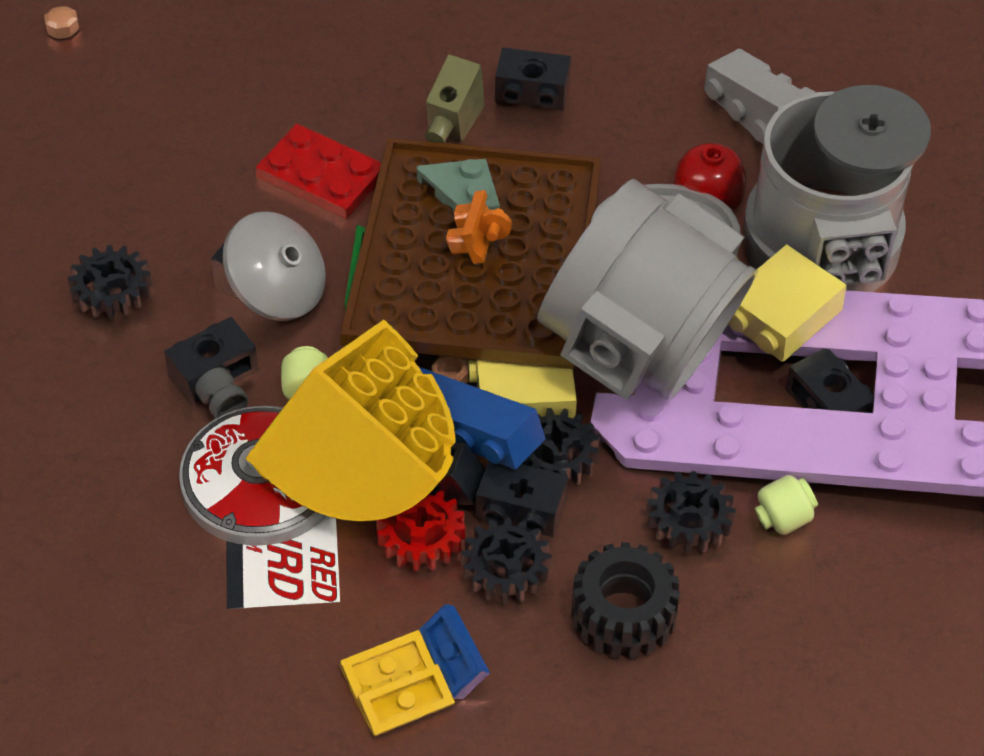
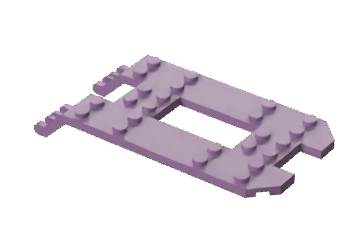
[591,291,984,497]

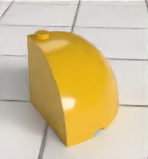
[245,320,455,521]

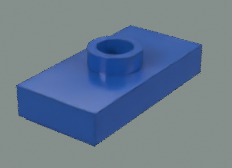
[419,604,490,700]

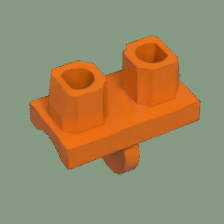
[446,190,512,264]

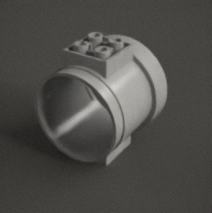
[742,91,913,292]
[537,179,758,401]

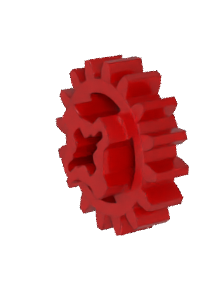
[376,490,466,571]

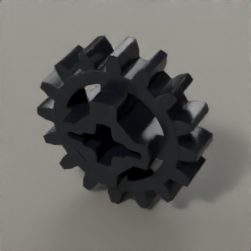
[68,245,152,319]
[522,408,600,485]
[646,471,736,553]
[461,517,552,604]

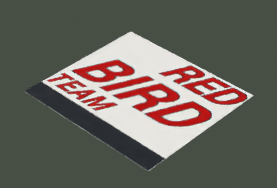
[226,516,340,609]

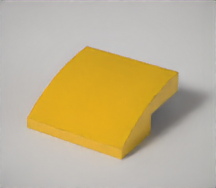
[339,630,455,737]

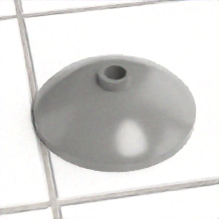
[223,211,326,321]

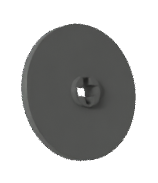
[814,85,931,174]

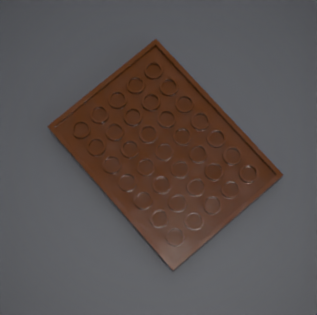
[340,138,602,369]

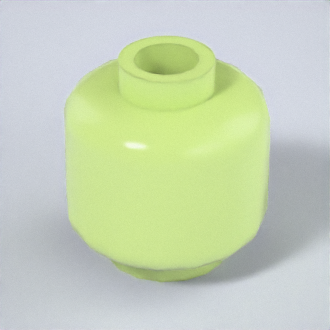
[281,346,328,400]
[754,475,818,535]

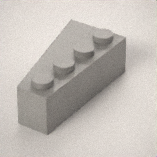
[704,48,816,144]

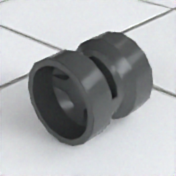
[195,367,249,419]

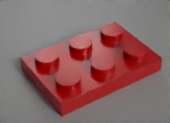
[256,123,381,219]

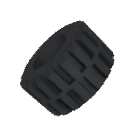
[571,542,680,659]

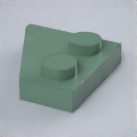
[417,159,500,212]

